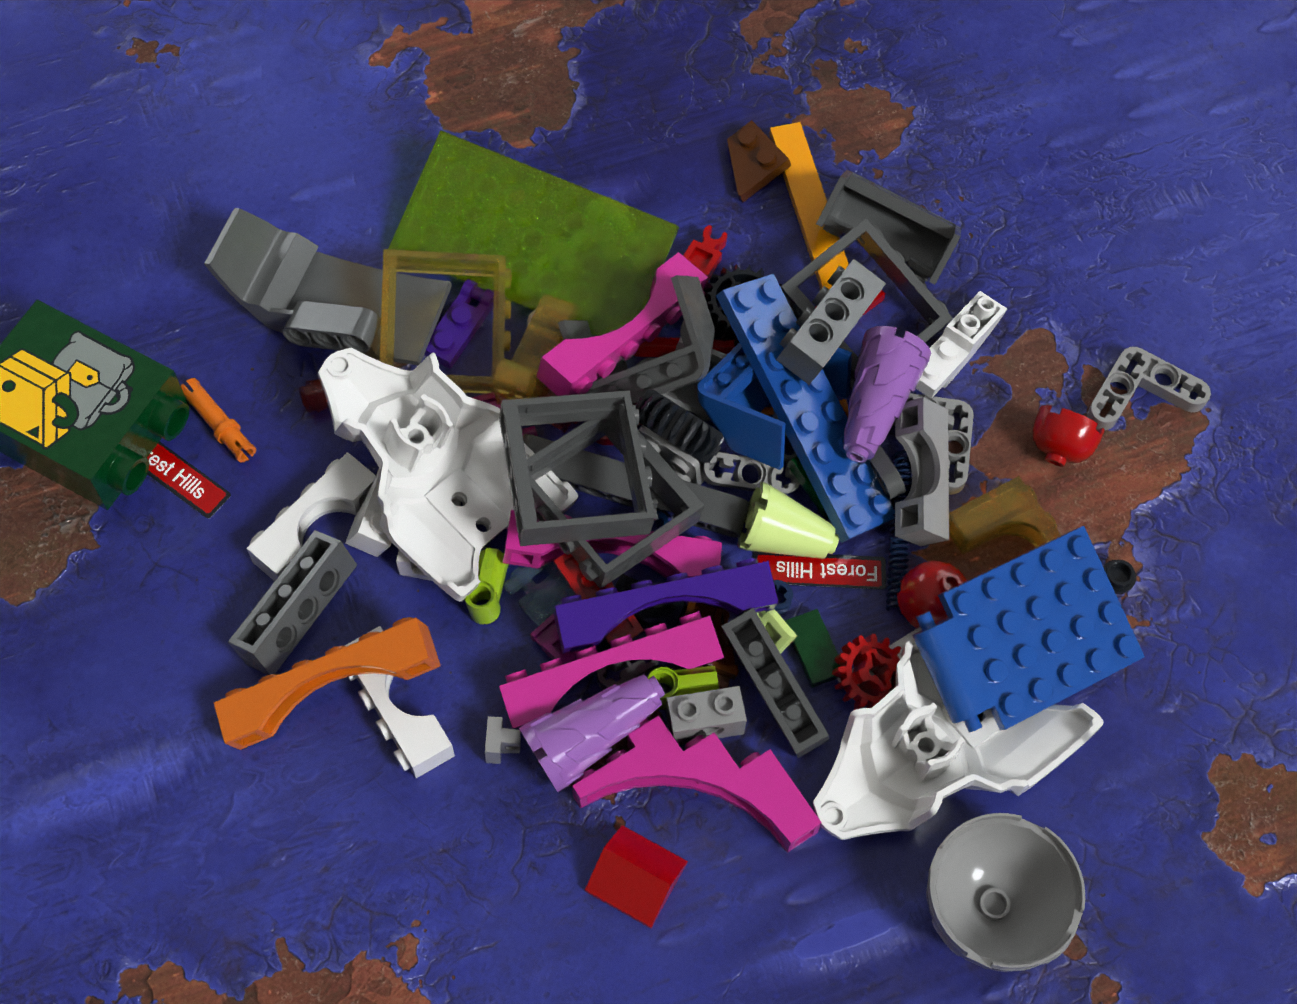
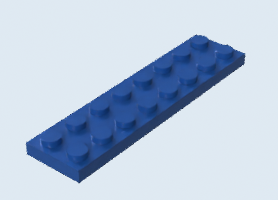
[716,274,895,543]

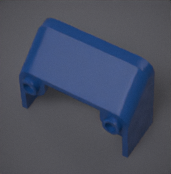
[697,342,852,470]

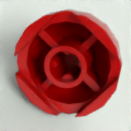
[1032,405,1105,467]
[897,560,967,629]

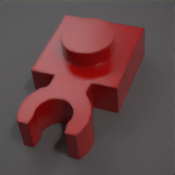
[683,225,727,283]

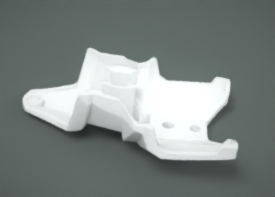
[318,348,578,602]
[813,641,1104,840]

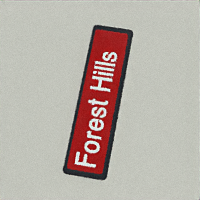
[147,441,231,519]
[753,552,886,589]

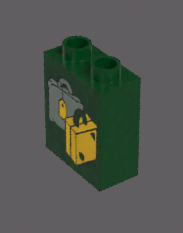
[0,300,190,510]

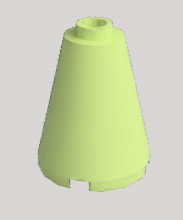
[738,482,839,559]

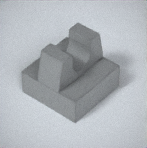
[485,716,521,764]

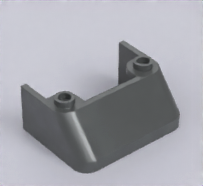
[816,170,962,285]
[558,275,715,405]

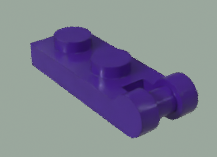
[424,279,498,369]

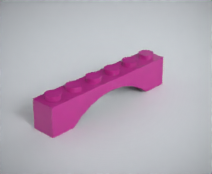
[536,252,708,396]
[503,510,722,578]
[499,611,724,728]

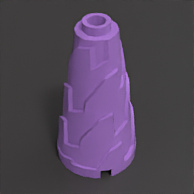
[843,326,931,463]
[519,674,665,793]

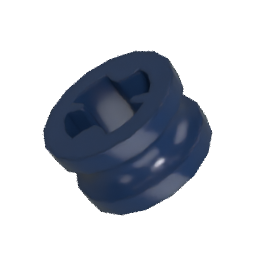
[766,580,793,615]

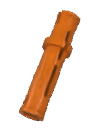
[181,378,256,463]

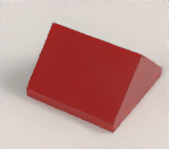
[585,825,688,929]

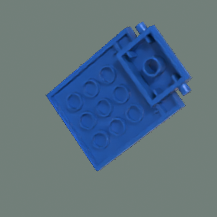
[912,526,1145,733]

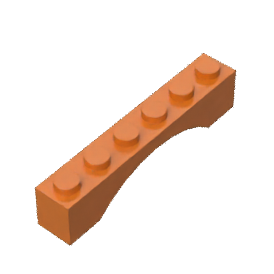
[213,617,441,750]

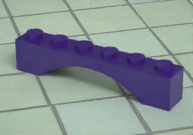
[553,558,779,654]

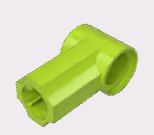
[465,548,509,625]
[647,666,719,710]

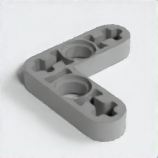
[1087,347,1211,430]
[893,393,974,495]
[700,411,800,495]

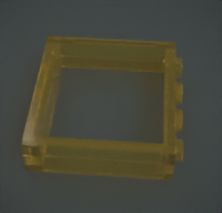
[380,249,512,394]

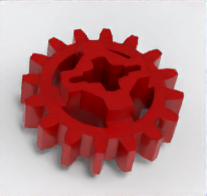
[832,634,901,710]

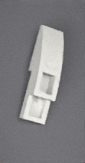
[916,291,1007,399]

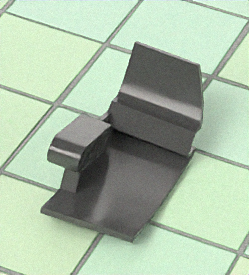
[204,208,452,365]

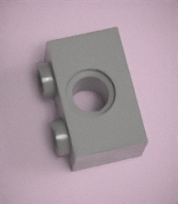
[666,686,747,745]

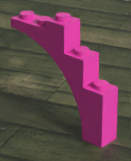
[572,715,822,853]

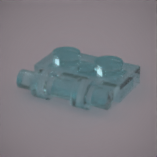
[503,560,575,626]

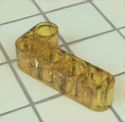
[493,294,578,406]

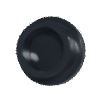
[1103,560,1136,594]

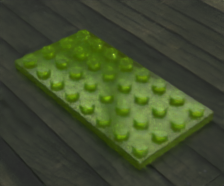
[388,130,679,336]

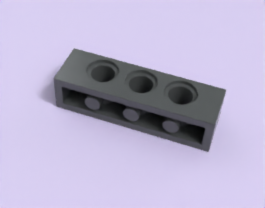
[776,259,886,385]
[228,530,357,675]
[722,608,830,758]

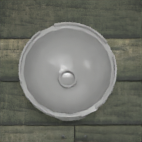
[926,813,1085,972]

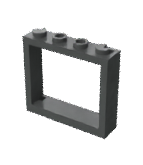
[781,218,953,391]
[499,390,658,546]
[527,419,705,589]

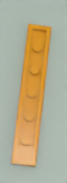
[769,122,849,289]

